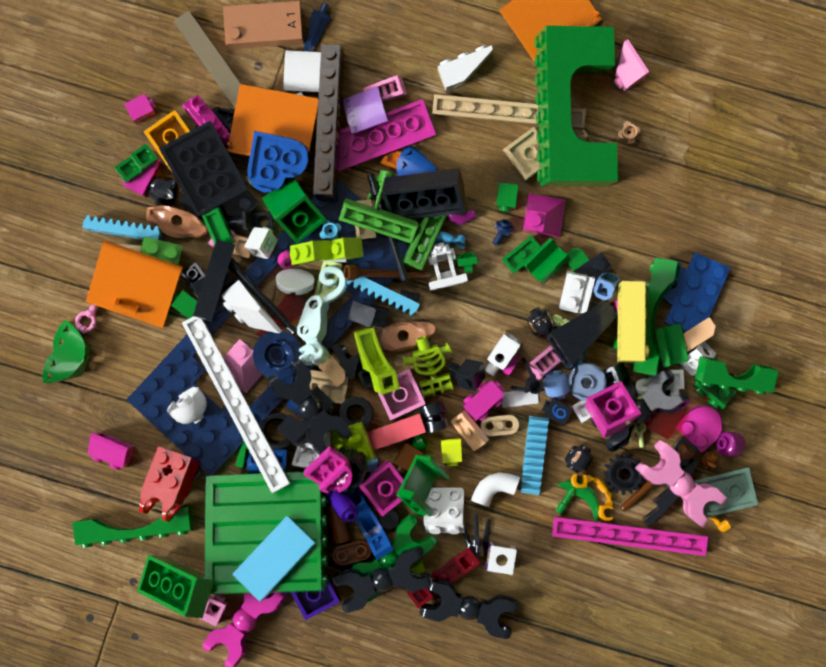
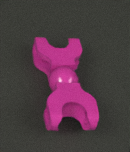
[202,592,287,667]

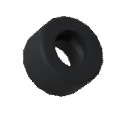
[339,396,374,428]

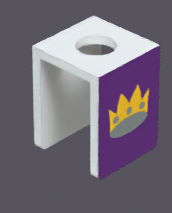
[485,542,517,575]

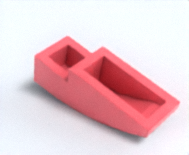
[367,414,426,450]

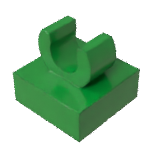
[456,252,478,274]

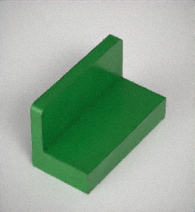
[524,238,570,285]
[655,324,689,367]

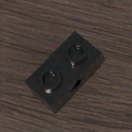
[603,362,638,399]

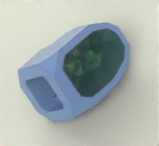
[593,272,620,300]

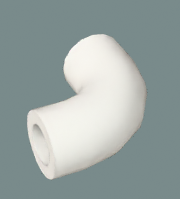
[471,472,520,507]

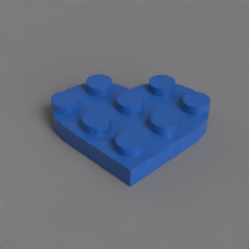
[248,130,309,192]

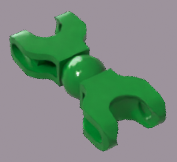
[347,514,437,603]

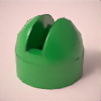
[412,434,428,451]

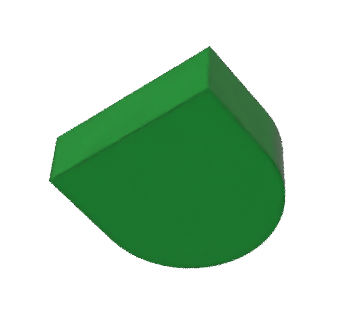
[567,248,589,271]

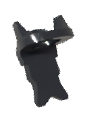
[149,178,177,206]

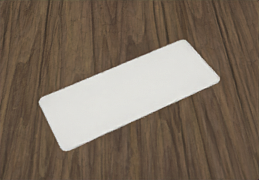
[502,391,539,408]

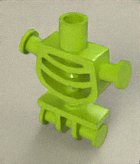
[403,336,454,399]

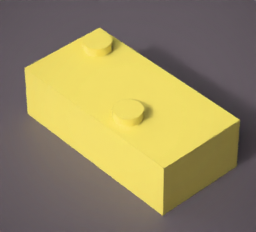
[617,281,648,362]

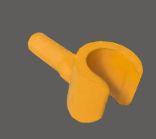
[710,516,731,532]

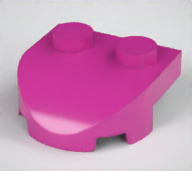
[674,405,722,453]
[304,446,352,493]

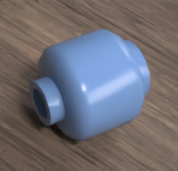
[543,370,570,400]

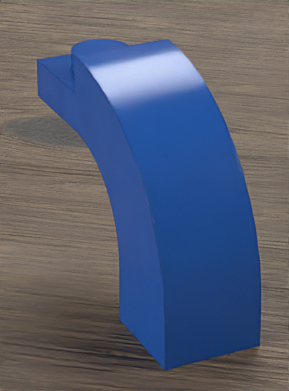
[349,490,394,560]

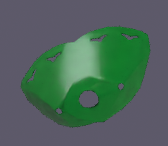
[42,320,92,384]

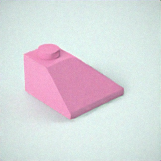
[614,39,649,92]
[224,339,263,393]

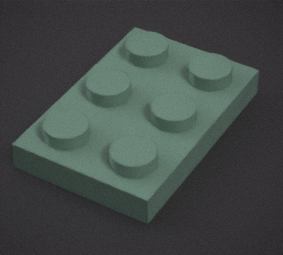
[694,467,758,518]

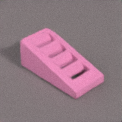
[363,75,407,102]
[528,345,562,379]

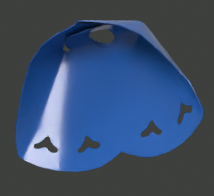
[396,146,438,176]

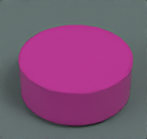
[277,250,294,269]

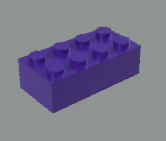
[291,569,341,621]

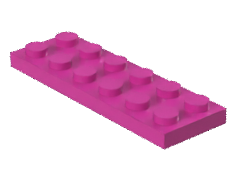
[338,99,436,173]

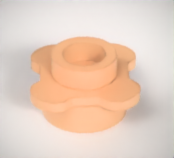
[618,121,640,144]

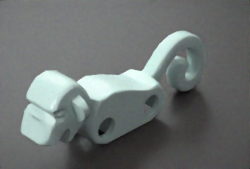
[297,266,347,366]

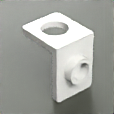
[680,341,716,376]

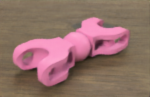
[636,440,727,528]

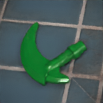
[555,479,599,522]

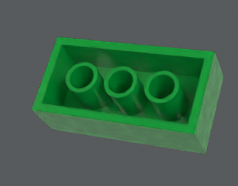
[137,555,214,618]

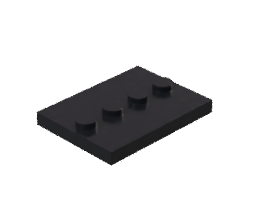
[159,120,248,217]

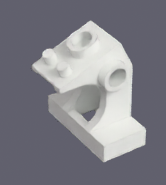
[428,243,468,291]

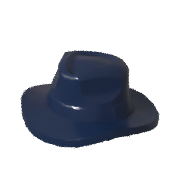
[253,331,303,379]

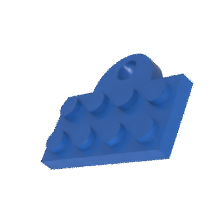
[663,252,730,332]

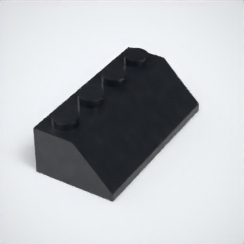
[382,168,466,219]

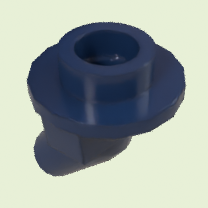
[492,219,514,246]

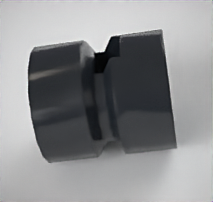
[419,401,450,433]

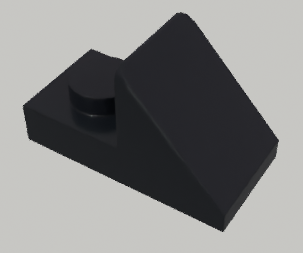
[347,300,390,328]
[331,343,360,380]

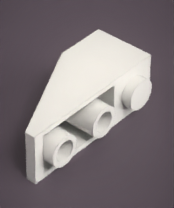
[438,45,493,91]

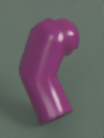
[448,210,476,225]

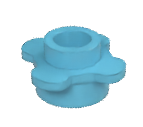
[320,220,341,240]

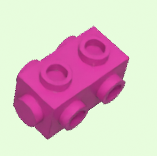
[463,381,505,421]

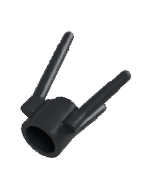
[510,358,545,394]
[463,514,490,556]

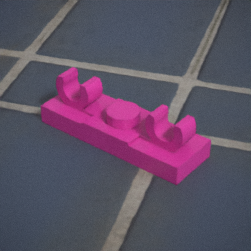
[182,95,230,146]

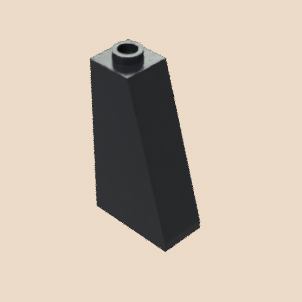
[547,300,618,370]

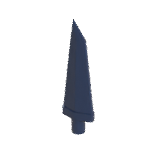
[303,3,331,52]

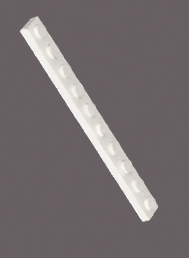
[182,316,290,493]

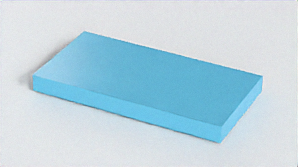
[232,516,316,602]

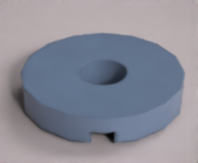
[568,363,607,401]

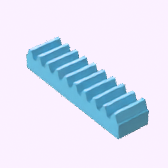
[82,215,163,241]
[347,277,420,316]
[520,416,549,495]

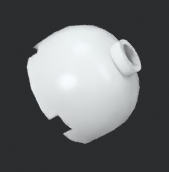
[167,387,207,424]

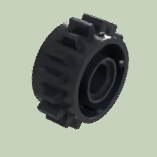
[602,453,644,495]

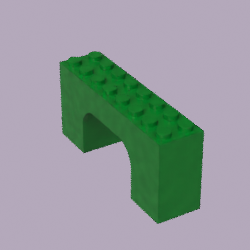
[534,25,618,187]

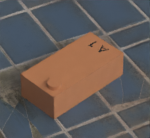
[223,1,304,50]

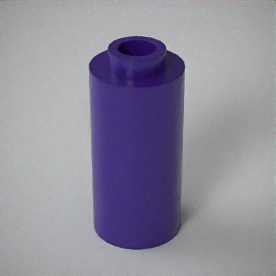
[325,490,359,522]

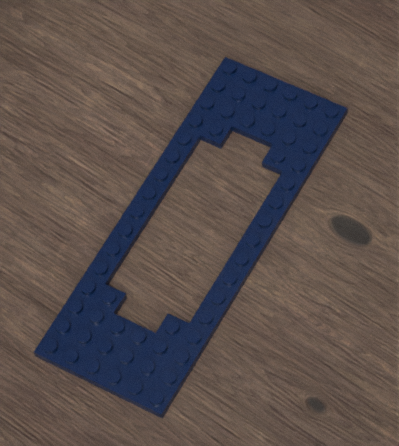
[126,179,410,476]

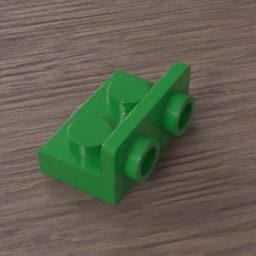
[692,379,736,410]

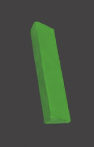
[339,198,418,244]
[403,215,447,270]

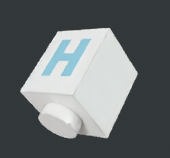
[244,227,278,259]

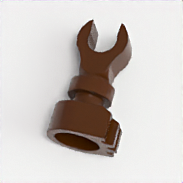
[699,451,721,470]

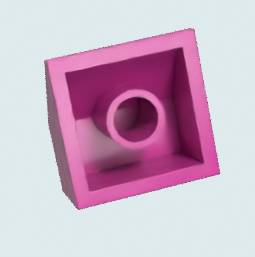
[585,381,641,439]
[87,432,136,470]

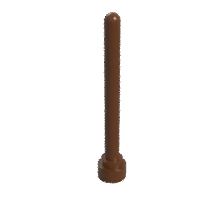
[344,265,431,281]
[621,443,695,511]

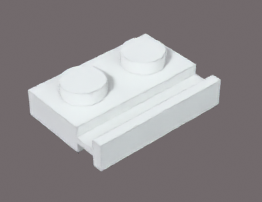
[559,271,595,313]

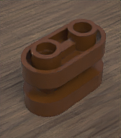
[333,538,371,565]

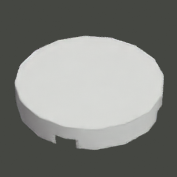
[276,269,314,295]

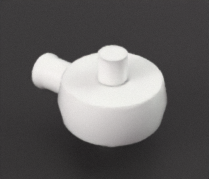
[635,375,654,395]

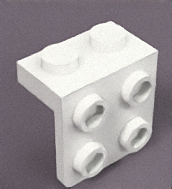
[424,488,465,534]

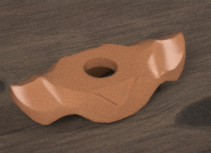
[146,205,208,238]
[376,321,436,352]

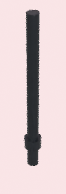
[367,173,409,282]
[228,258,297,335]

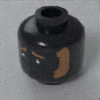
[527,307,555,337]
[565,444,593,474]

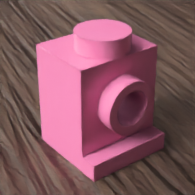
[199,595,228,626]

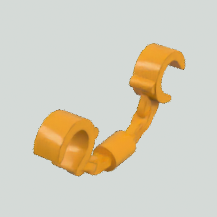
[571,474,614,521]

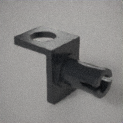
[228,211,274,232]

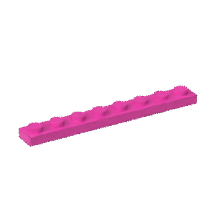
[552,517,708,556]

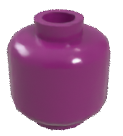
[716,431,745,457]

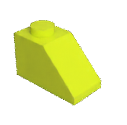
[441,438,462,467]

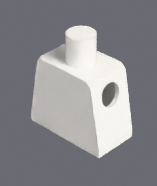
[485,331,521,376]

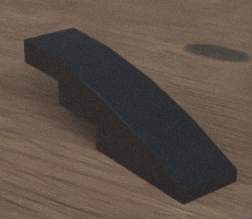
[193,239,235,322]
[642,459,698,526]

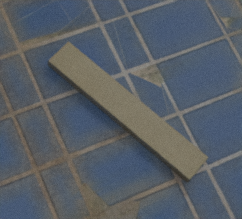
[173,10,241,108]

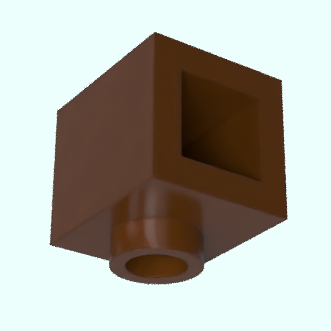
[392,443,423,475]

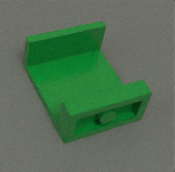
[397,455,450,517]

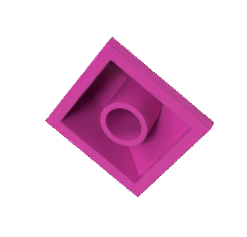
[522,194,566,237]

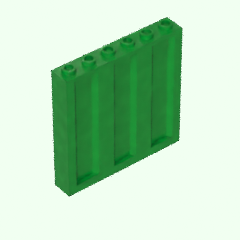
[205,472,328,595]

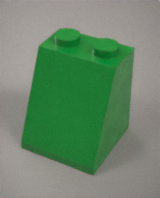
[262,177,327,244]

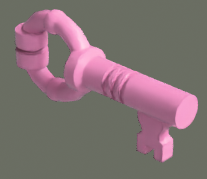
[75,291,99,334]

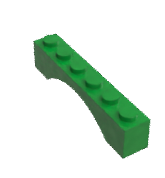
[631,258,681,376]
[72,506,193,548]

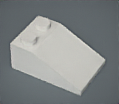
[221,280,282,333]

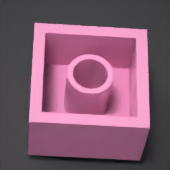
[378,369,426,420]

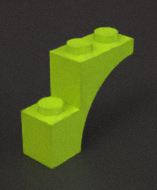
[290,238,363,265]
[354,327,400,395]

